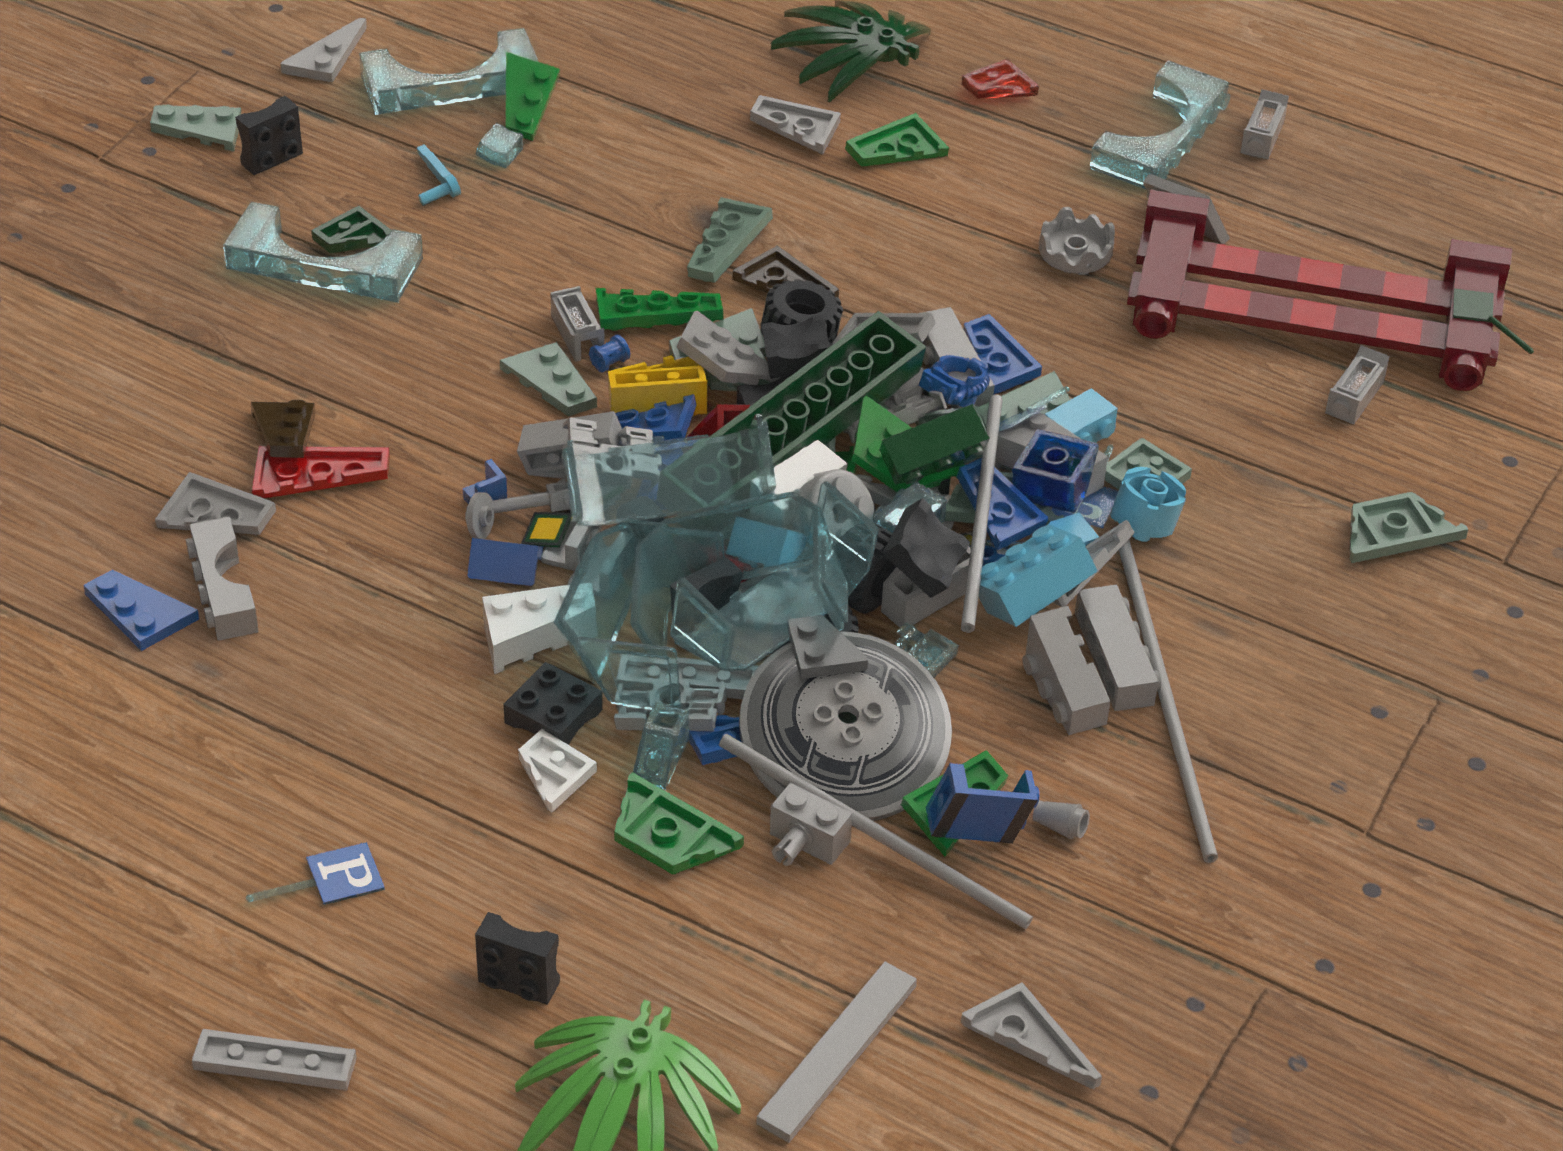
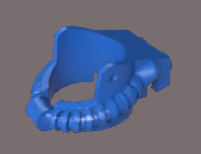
[919,355,990,407]

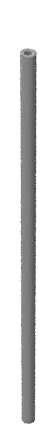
[1119,539,1218,863]

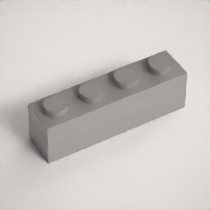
[922,307,994,408]
[1075,585,1161,711]

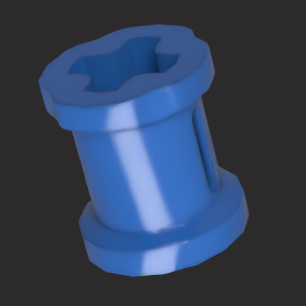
[589,334,630,373]

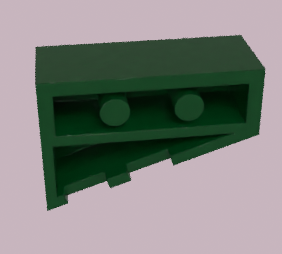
[879,404,990,485]

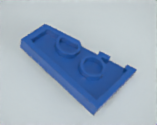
[615,394,697,444]

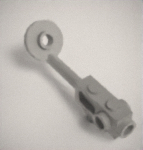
[465,472,620,539]

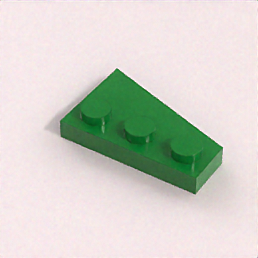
[901,750,1008,857]

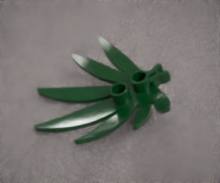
[771,0,931,102]

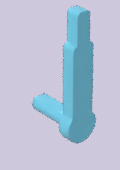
[416,144,461,206]

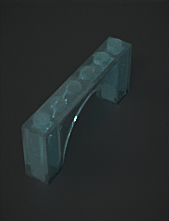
[359,28,539,115]
[1090,60,1230,189]
[223,202,423,303]

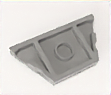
[677,311,780,385]

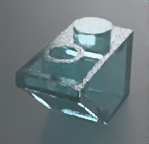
[633,702,689,790]

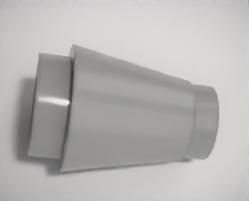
[1033,800,1090,839]

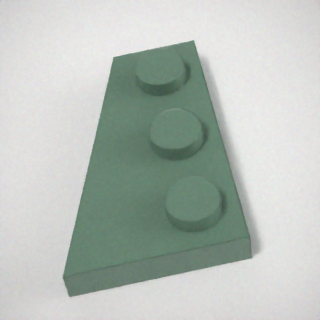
[150,104,241,152]

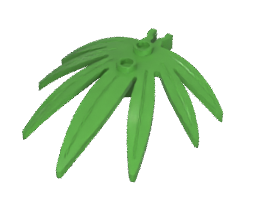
[515,999,741,1151]

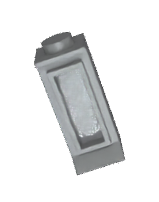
[1240,89,1289,160]
[550,286,604,362]
[1325,345,1390,424]

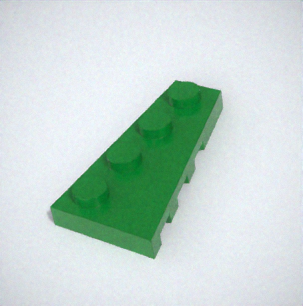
[595,288,724,331]

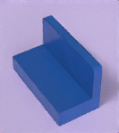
[467,538,543,586]

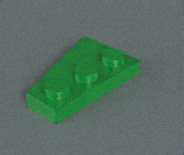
[505,52,560,141]
[845,113,949,167]

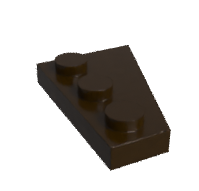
[732,246,839,298]

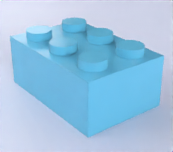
[979,525,1098,627]

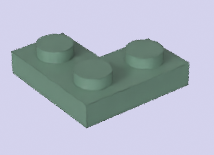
[1105,438,1192,489]

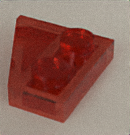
[961,59,1039,99]

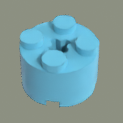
[1110,467,1186,542]

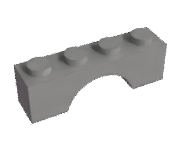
[186,516,259,641]

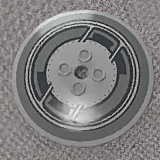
[739,632,952,821]

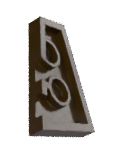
[251,400,315,458]

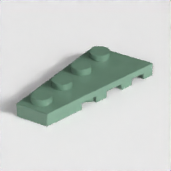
[687,197,773,283]

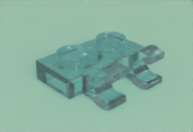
[895,623,959,678]

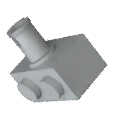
[770,783,853,866]

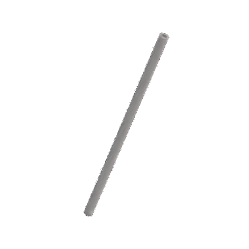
[961,395,1003,633]
[719,734,1033,929]

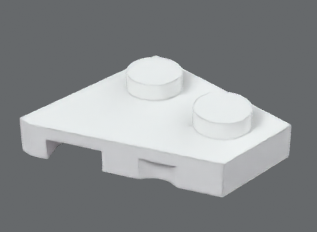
[518,729,597,812]

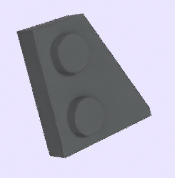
[787,615,868,679]

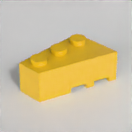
[608,355,707,417]

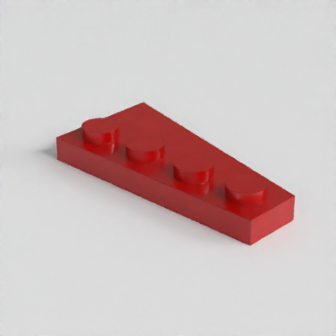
[252,446,390,498]

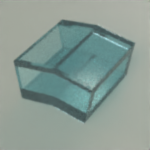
[475,122,523,168]

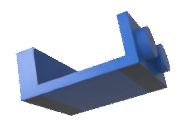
[926,763,1040,844]

